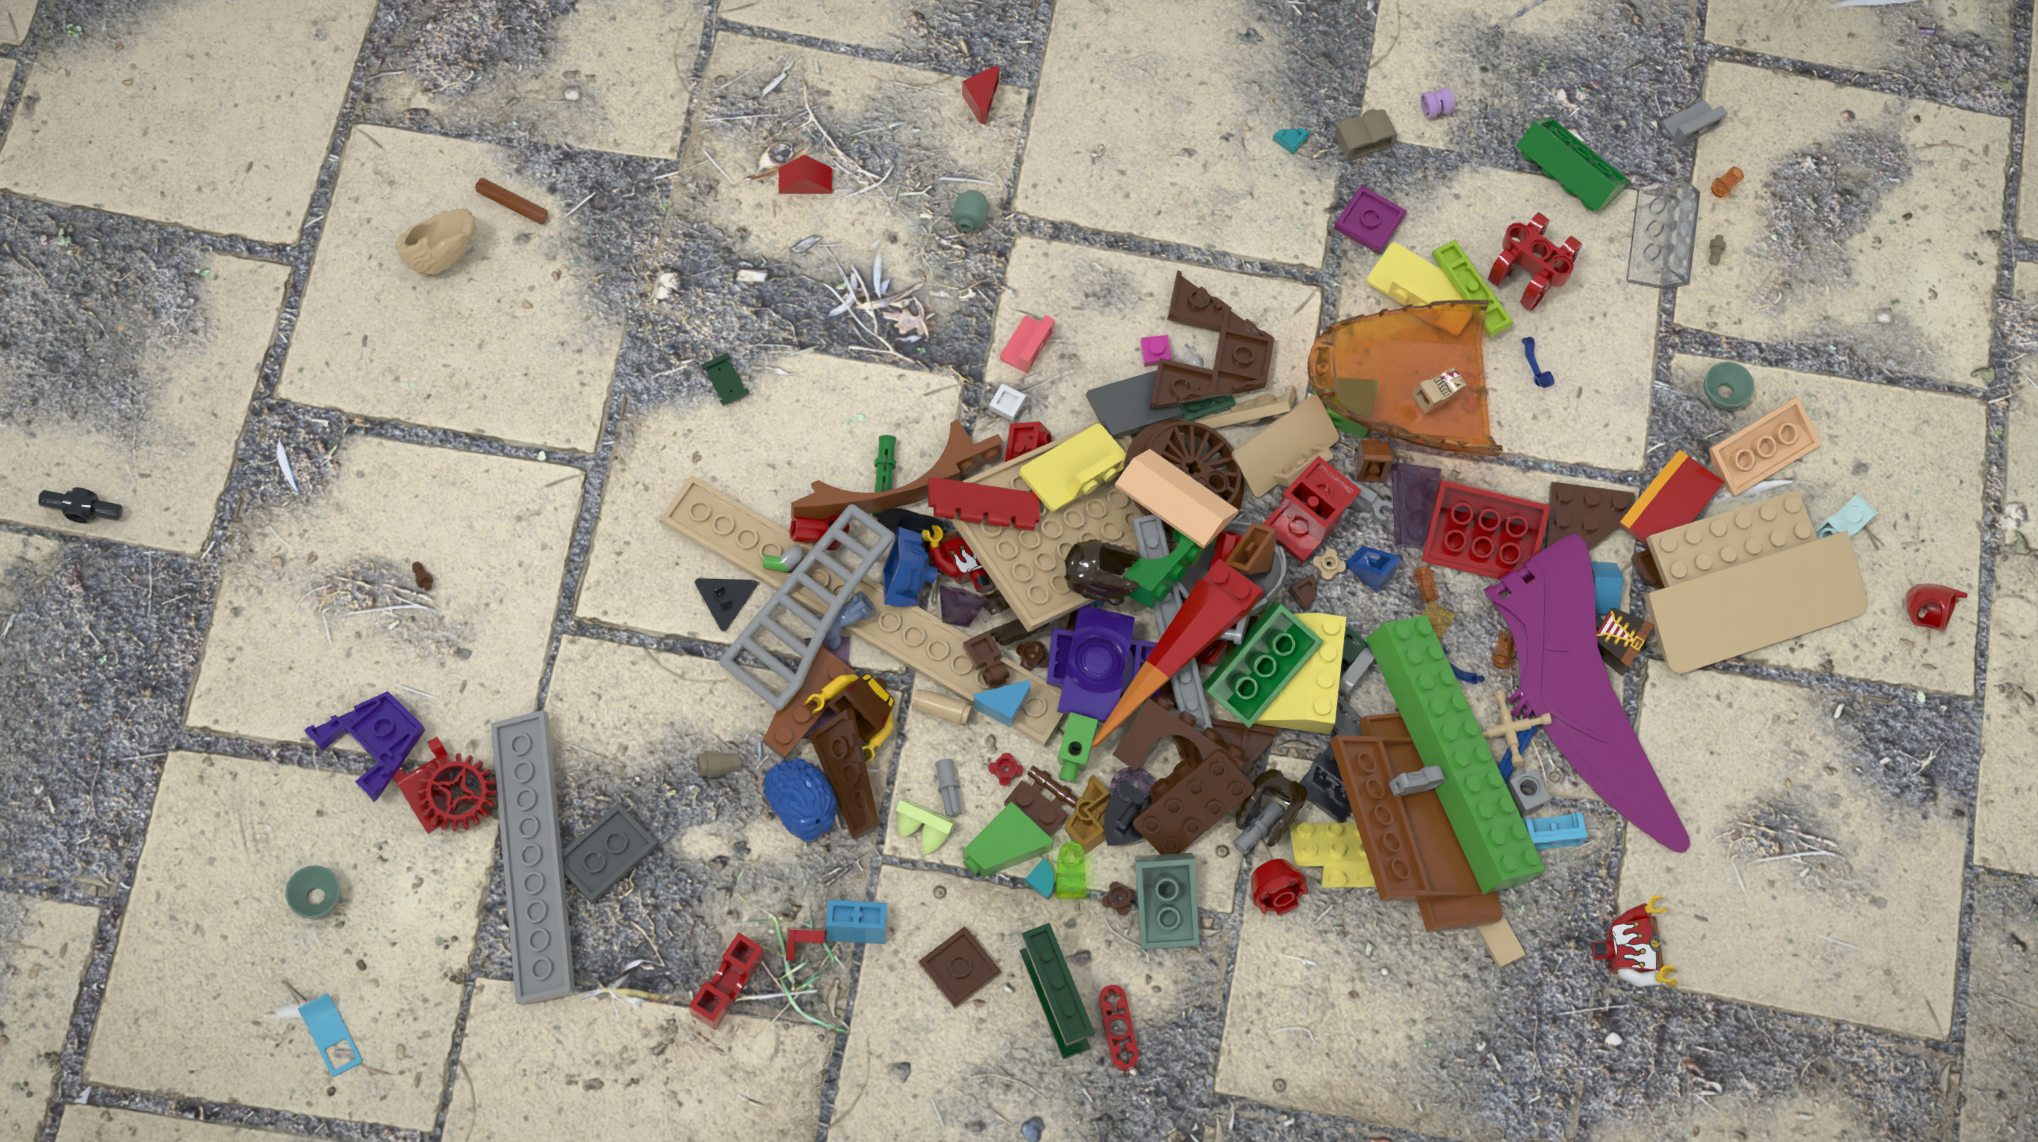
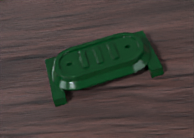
[701,353,750,406]

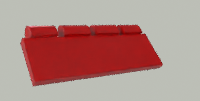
[928,477,1040,531]

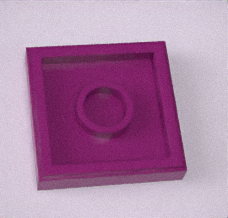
[1334,185,1407,255]

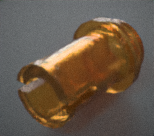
[1711,166,1744,198]
[1413,566,1440,603]
[1491,631,1515,669]

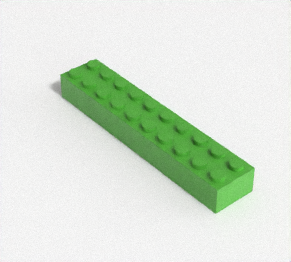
[1366,615,1546,895]

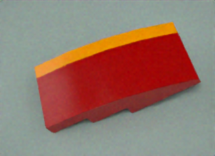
[1618,449,1725,547]

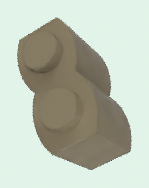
[1334,109,1398,160]

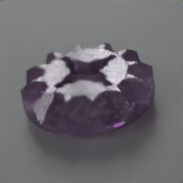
[1110,767,1155,803]

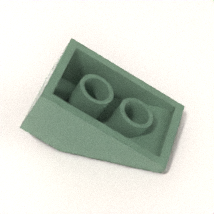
[1134,853,1200,949]

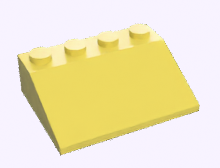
[1253,613,1346,735]

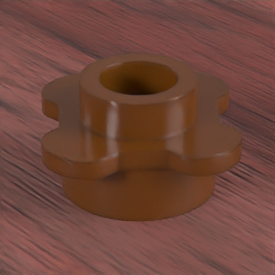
[1016,641,1047,671]
[1102,881,1136,915]

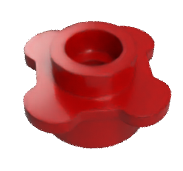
[989,753,1023,786]

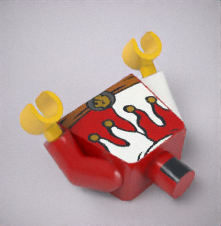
[922,525,992,593]
[1591,895,1678,987]

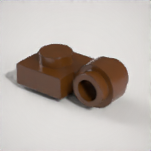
[963,631,1010,688]

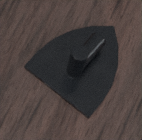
[1104,779,1152,846]

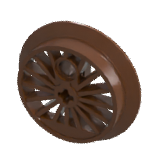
[1124,420,1244,534]

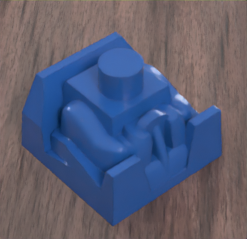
[882,527,937,607]

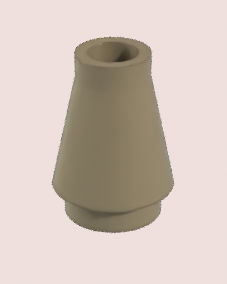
[697,750,740,779]

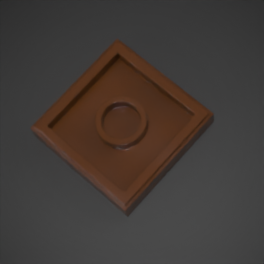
[918,926,1001,1009]

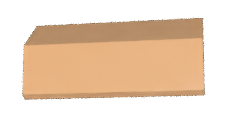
[1709,396,1821,497]
[1115,449,1239,549]

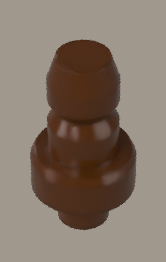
[412,561,434,591]

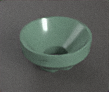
[1703,362,1754,410]
[286,865,341,919]

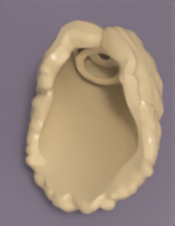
[395,208,476,274]

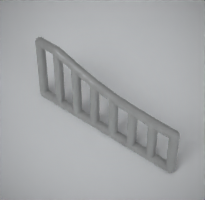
[719,504,895,711]

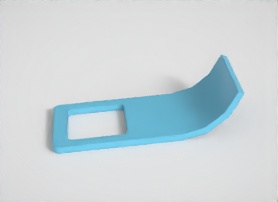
[298,993,362,1077]

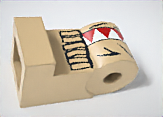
[1411,367,1468,414]

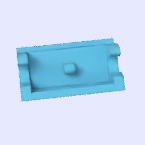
[1522,812,1588,850]

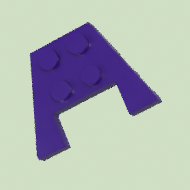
[304,691,425,802]

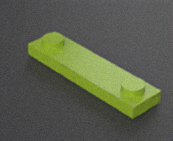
[1432,239,1514,338]

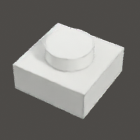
[989,384,1026,422]

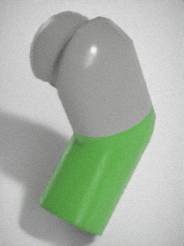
[763,545,803,572]

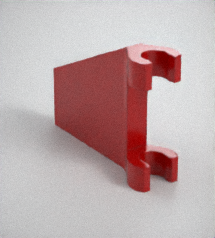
[393,737,451,834]

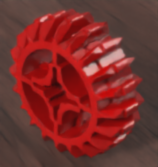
[417,753,497,832]

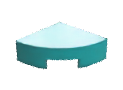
[1272,128,1310,155]
[1025,858,1054,900]

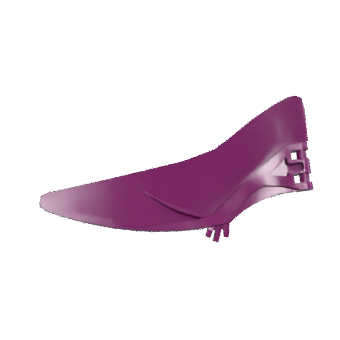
[1483,534,1690,853]

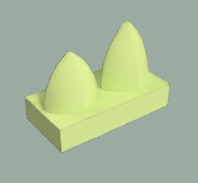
[896,798,957,854]

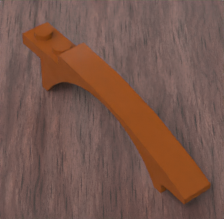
[791,419,1004,519]

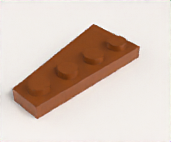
[762,645,857,759]

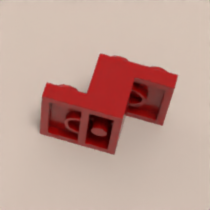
[1262,456,1361,564]

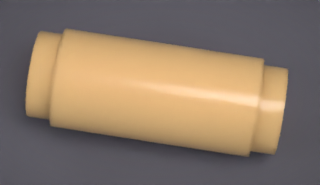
[912,689,972,725]

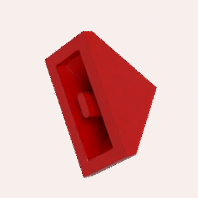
[962,66,1000,125]
[779,155,832,194]

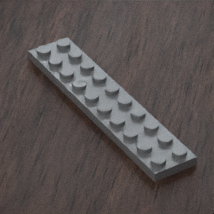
[491,710,575,1006]

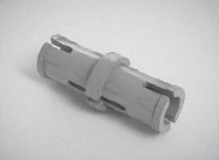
[1233,801,1284,855]

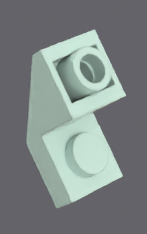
[1815,494,1878,539]

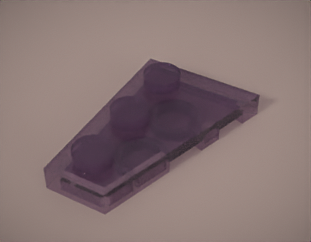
[1391,462,1441,549]

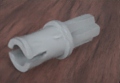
[935,759,962,817]

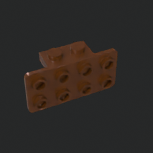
[1133,749,1254,855]

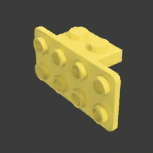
[1367,243,1472,336]
[1019,424,1126,512]
[1289,822,1376,888]

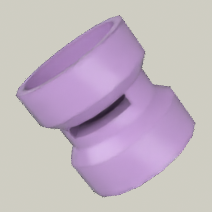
[1421,87,1455,119]

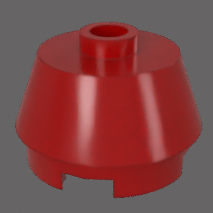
[1251,859,1308,915]

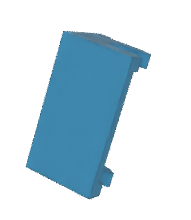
[826,900,887,944]

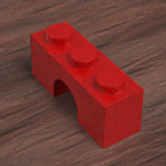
[688,932,765,1030]

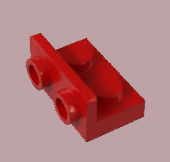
[1005,421,1052,462]

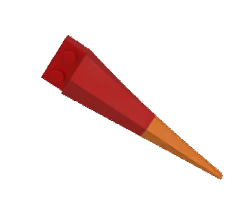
[1092,559,1265,748]

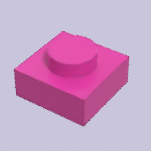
[1140,335,1172,367]

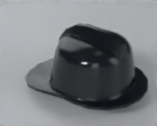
[877,508,944,552]

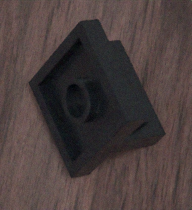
[1299,744,1352,823]

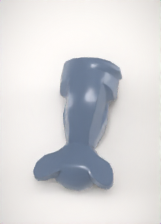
[817,591,876,649]

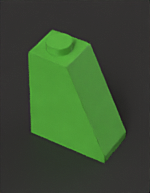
[963,802,1054,878]

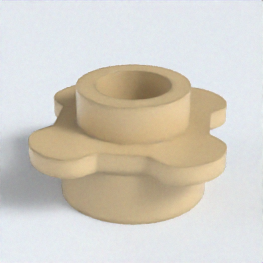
[1312,549,1346,580]

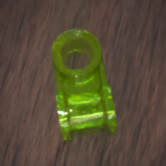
[1056,841,1086,899]

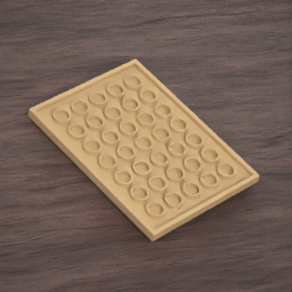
[950,422,1178,632]

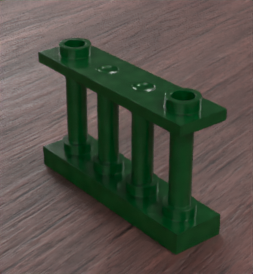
[1019,923,1095,1060]

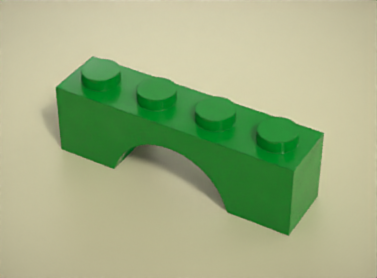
[1123,528,1219,609]

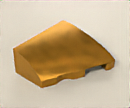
[1064,774,1110,856]

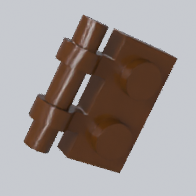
[1004,765,1079,837]

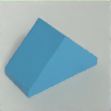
[1591,561,1623,616]
[973,680,1031,727]

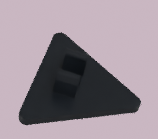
[695,578,757,632]

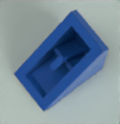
[1345,545,1401,593]

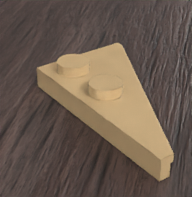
[1195,385,1296,428]

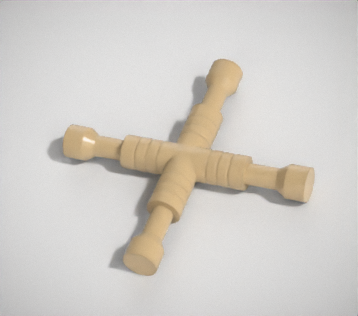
[1481,690,1552,767]

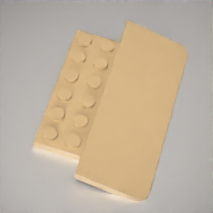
[1645,490,1867,674]

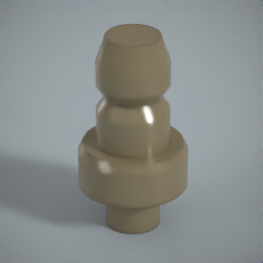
[1709,235,1726,265]

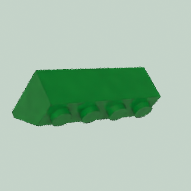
[1516,117,1631,212]
[1202,601,1323,728]

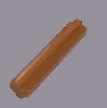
[475,178,549,224]

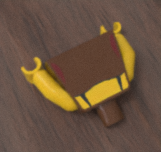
[804,673,895,763]

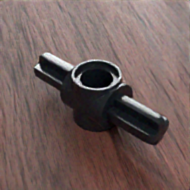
[38,487,123,524]

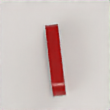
[1099,985,1138,1072]

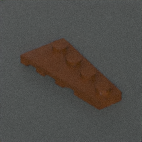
[809,709,879,839]

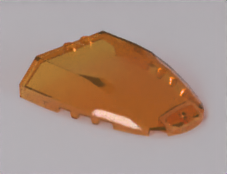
[1307,300,1503,457]

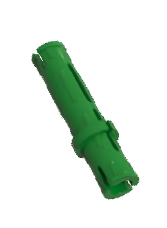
[872,435,897,518]

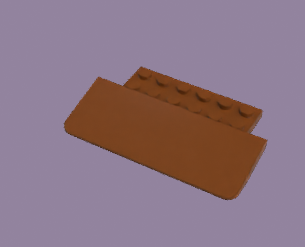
[1330,713,1503,932]

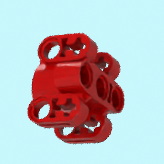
[1488,212,1583,311]

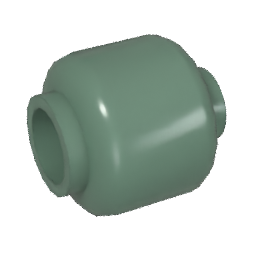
[951,190,990,232]

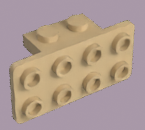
[1232,395,1339,497]

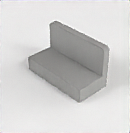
[1662,100,1728,148]

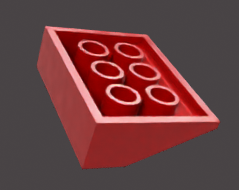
[1421,478,1551,584]

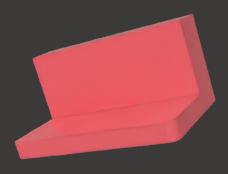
[1000,315,1055,374]

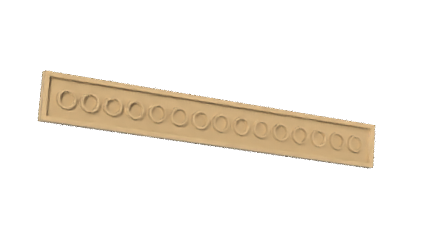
[661,475,1065,747]

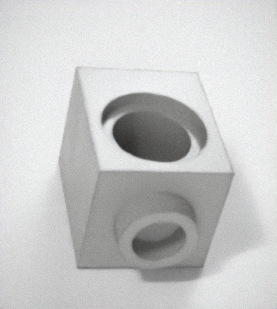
[1506,769,1551,818]

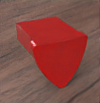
[786,927,826,961]

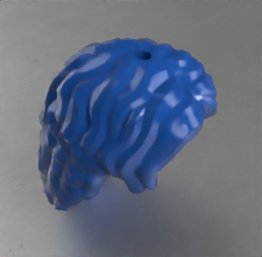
[763,757,837,842]

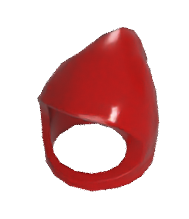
[1905,583,1968,632]

